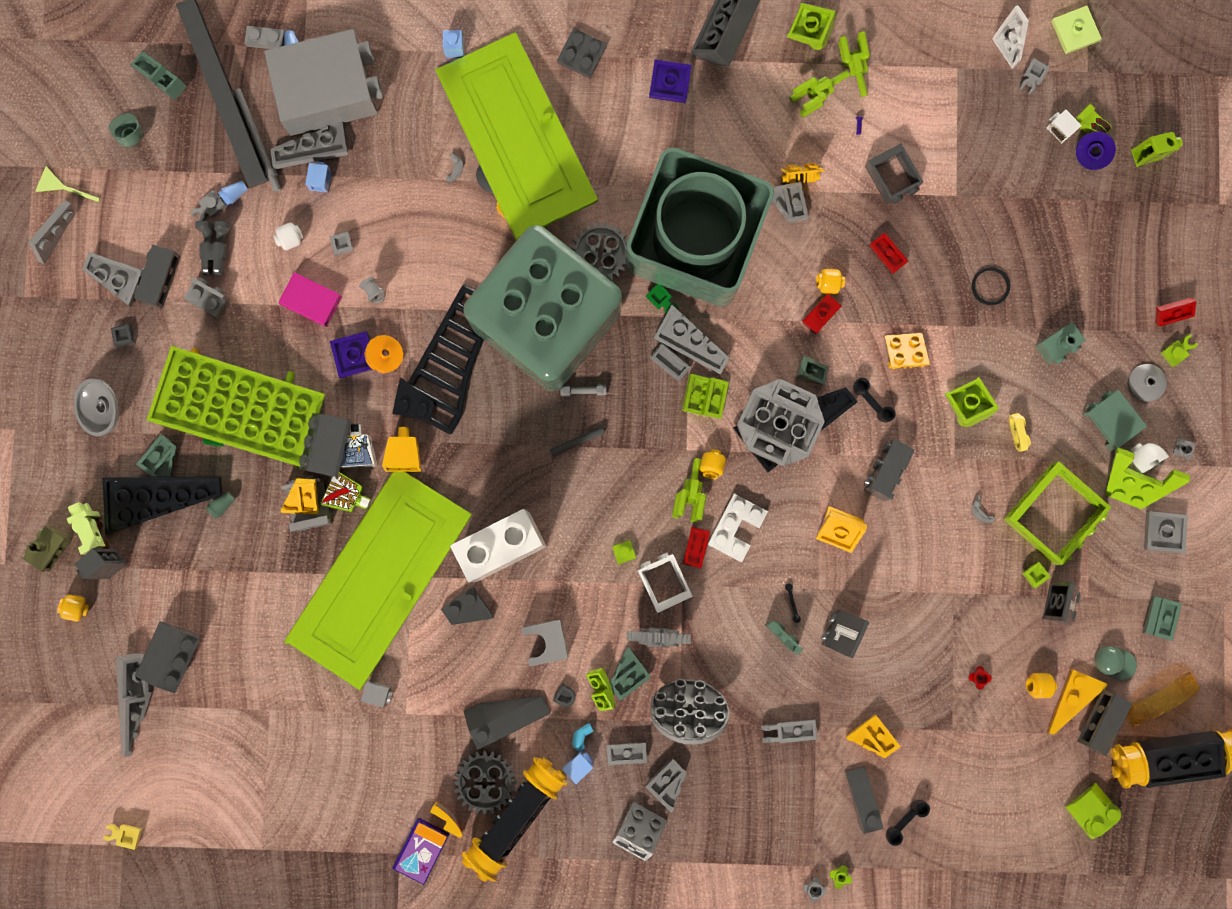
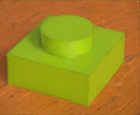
[612,540,636,565]
[1022,561,1051,589]

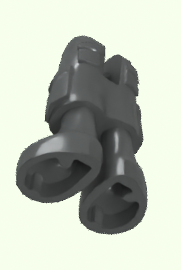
[195,221,231,276]

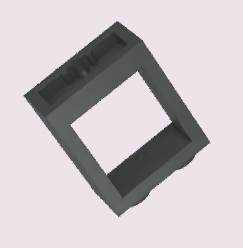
[865,143,923,205]

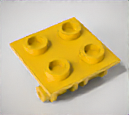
[781,163,825,184]
[885,333,930,370]

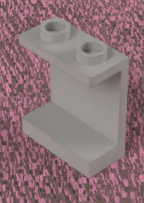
[281,475,332,532]

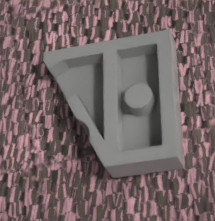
[772,182,808,223]
[644,757,687,813]

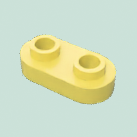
[1009,413,1031,452]

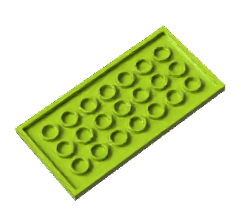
[146,346,325,467]

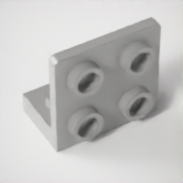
[612,802,667,861]

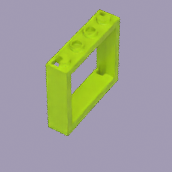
[1003,461,1112,565]

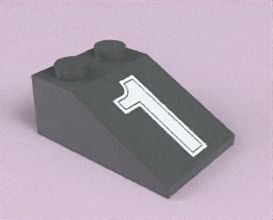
[1042,581,1080,625]
[821,610,870,658]

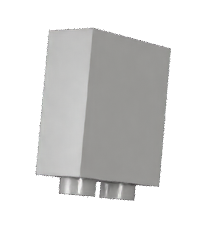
[264,29,383,136]

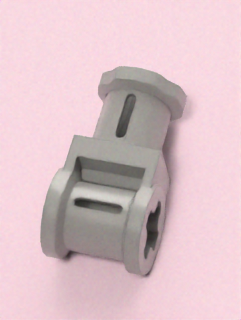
[359,277,385,304]

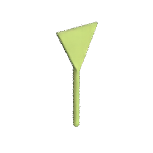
[35,166,100,202]

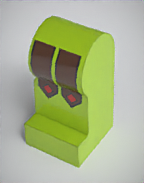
[1075,104,1112,134]

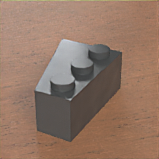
[864,439,915,501]

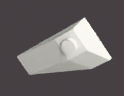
[992,5,1029,69]

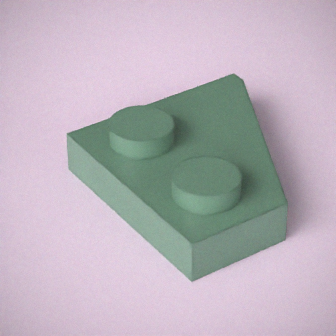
[136,434,178,477]
[765,620,803,655]
[610,647,651,701]

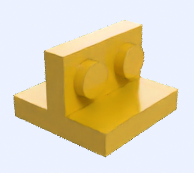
[816,506,867,553]

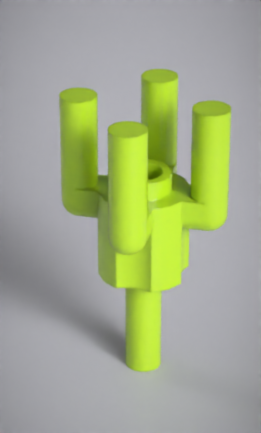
[838,31,870,97]
[789,70,850,118]
[672,458,706,523]

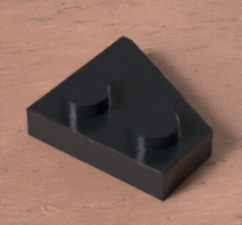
[392,378,435,422]

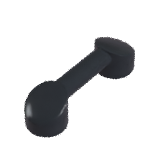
[853,378,896,423]
[886,800,930,846]

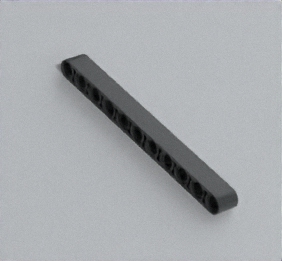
[176,0,268,188]

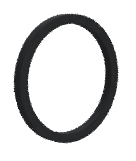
[972,267,1010,305]

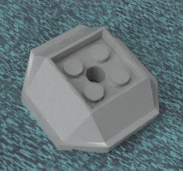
[737,379,824,466]

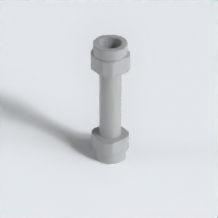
[560,384,606,397]

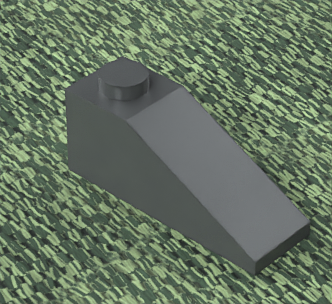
[845,767,884,834]

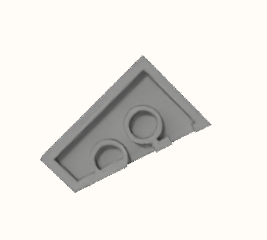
[28,200,75,265]
[82,252,141,307]

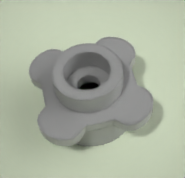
[1173,438,1195,460]
[803,878,827,902]

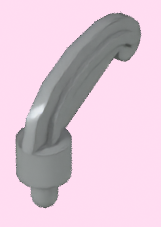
[446,153,463,182]
[972,496,995,523]

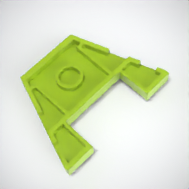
[1105,447,1190,509]

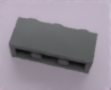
[134,245,180,309]
[74,548,127,579]
[1077,689,1132,756]

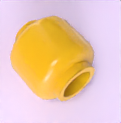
[816,269,845,294]
[700,449,726,479]
[57,594,89,622]
[1025,673,1057,699]

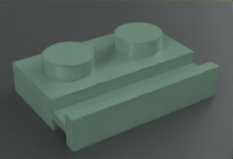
[1142,596,1182,641]

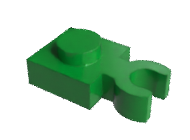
[645,284,679,315]

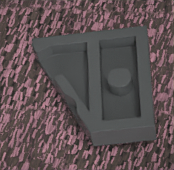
[441,587,494,625]

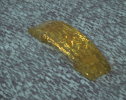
[1127,672,1200,726]

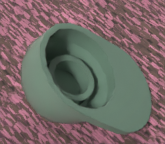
[109,113,144,147]
[1094,646,1137,680]

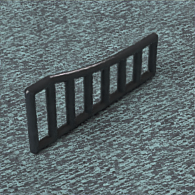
[408,284,484,434]

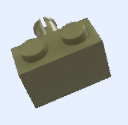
[22,526,72,571]

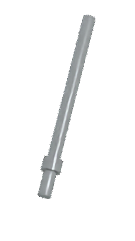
[234,89,281,193]

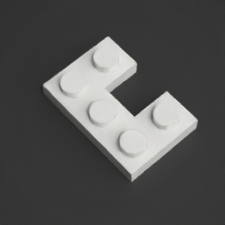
[707,494,768,562]

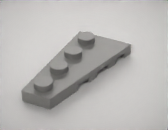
[270,122,349,169]

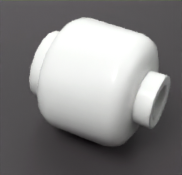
[273,223,303,250]

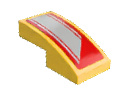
[430,802,464,838]

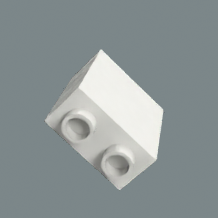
[450,509,547,583]

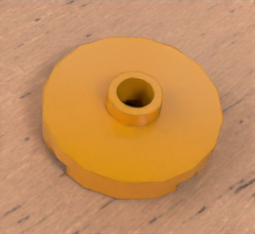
[364,335,403,374]

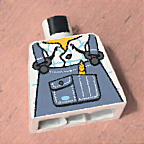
[340,424,377,469]

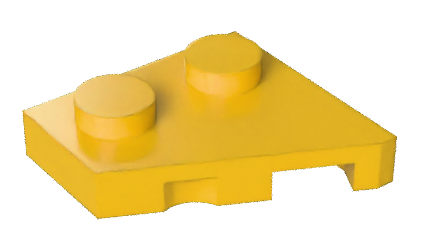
[846,714,901,758]

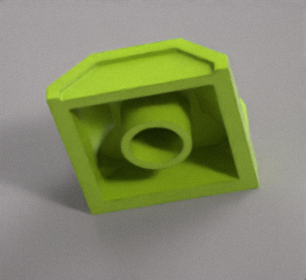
[787,3,836,50]
[945,377,999,427]
[1064,782,1122,839]

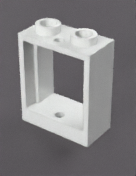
[637,552,693,613]

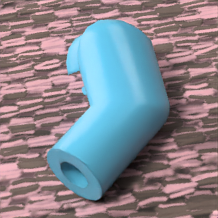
[572,723,594,752]

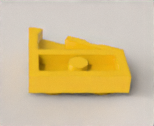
[281,478,320,515]

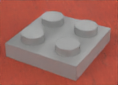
[1144,511,1188,553]

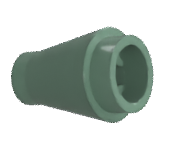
[205,492,235,519]

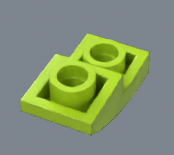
[586,668,615,711]

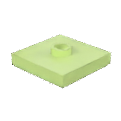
[1051,6,1102,54]

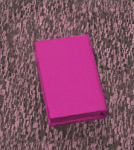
[278,272,342,327]

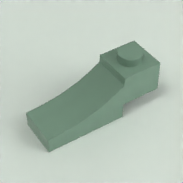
[130,51,187,100]

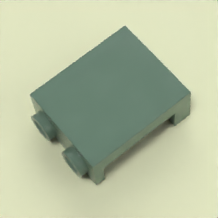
[1083,390,1147,451]

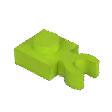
[1160,335,1198,367]

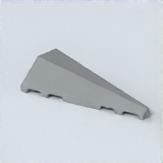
[116,653,152,757]

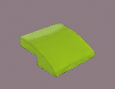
[681,373,729,419]

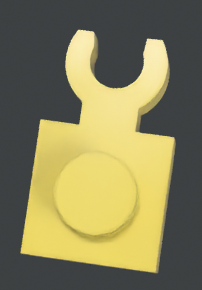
[103,824,142,850]

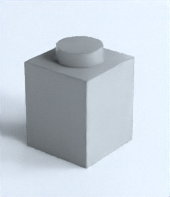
[361,681,393,708]

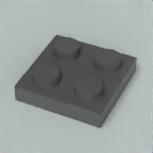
[557,28,607,79]

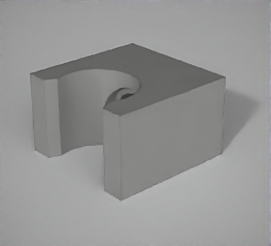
[522,619,569,667]

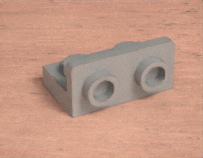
[183,277,229,318]

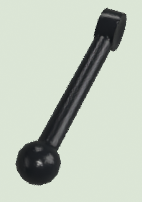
[785,583,801,623]

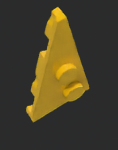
[1047,669,1108,735]

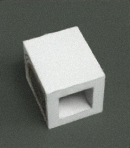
[1046,110,1082,144]

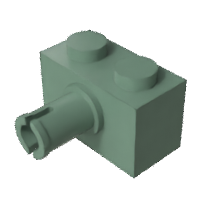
[1036,322,1086,365]

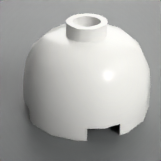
[1128,443,1169,475]

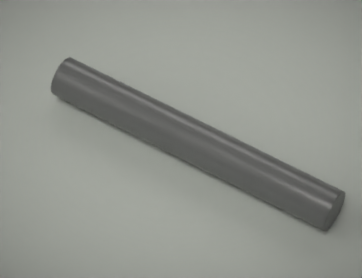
[550,427,605,456]

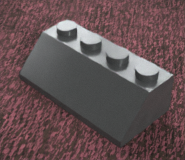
[690,0,760,66]

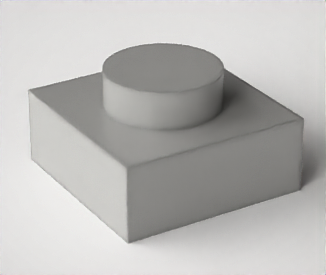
[329,232,354,256]

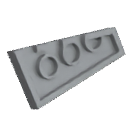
[654,305,730,375]

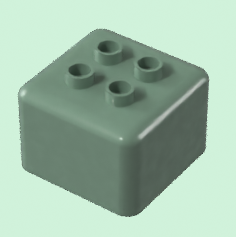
[626,148,774,307]
[464,225,622,391]

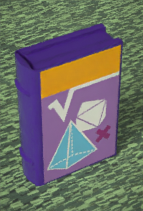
[392,818,450,885]

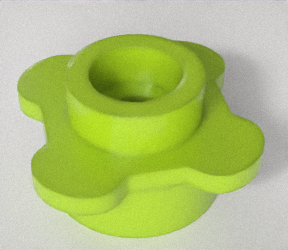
[829,865,852,889]

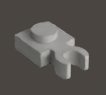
[1019,58,1050,95]
[190,190,227,221]

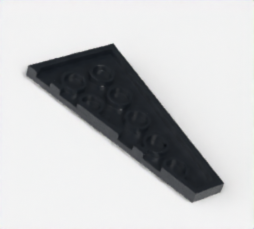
[102,476,222,535]

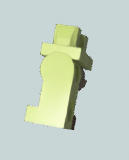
[67,502,110,555]

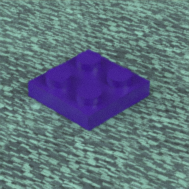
[649,60,692,103]
[330,331,373,379]

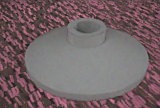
[1128,364,1167,402]

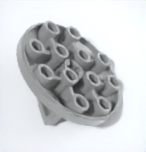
[650,679,729,744]

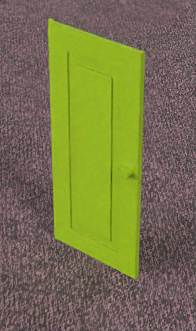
[435,32,599,241]
[284,472,473,691]

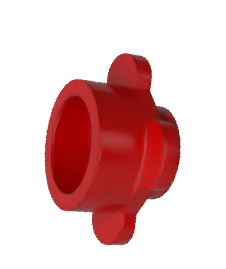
[968,666,992,690]

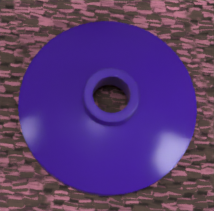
[1076,132,1116,170]

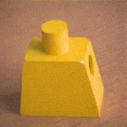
[382,427,422,472]

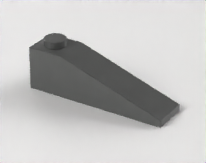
[463,696,550,750]

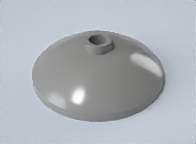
[74,379,119,436]

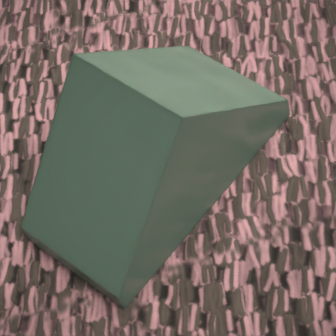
[795,356,829,385]

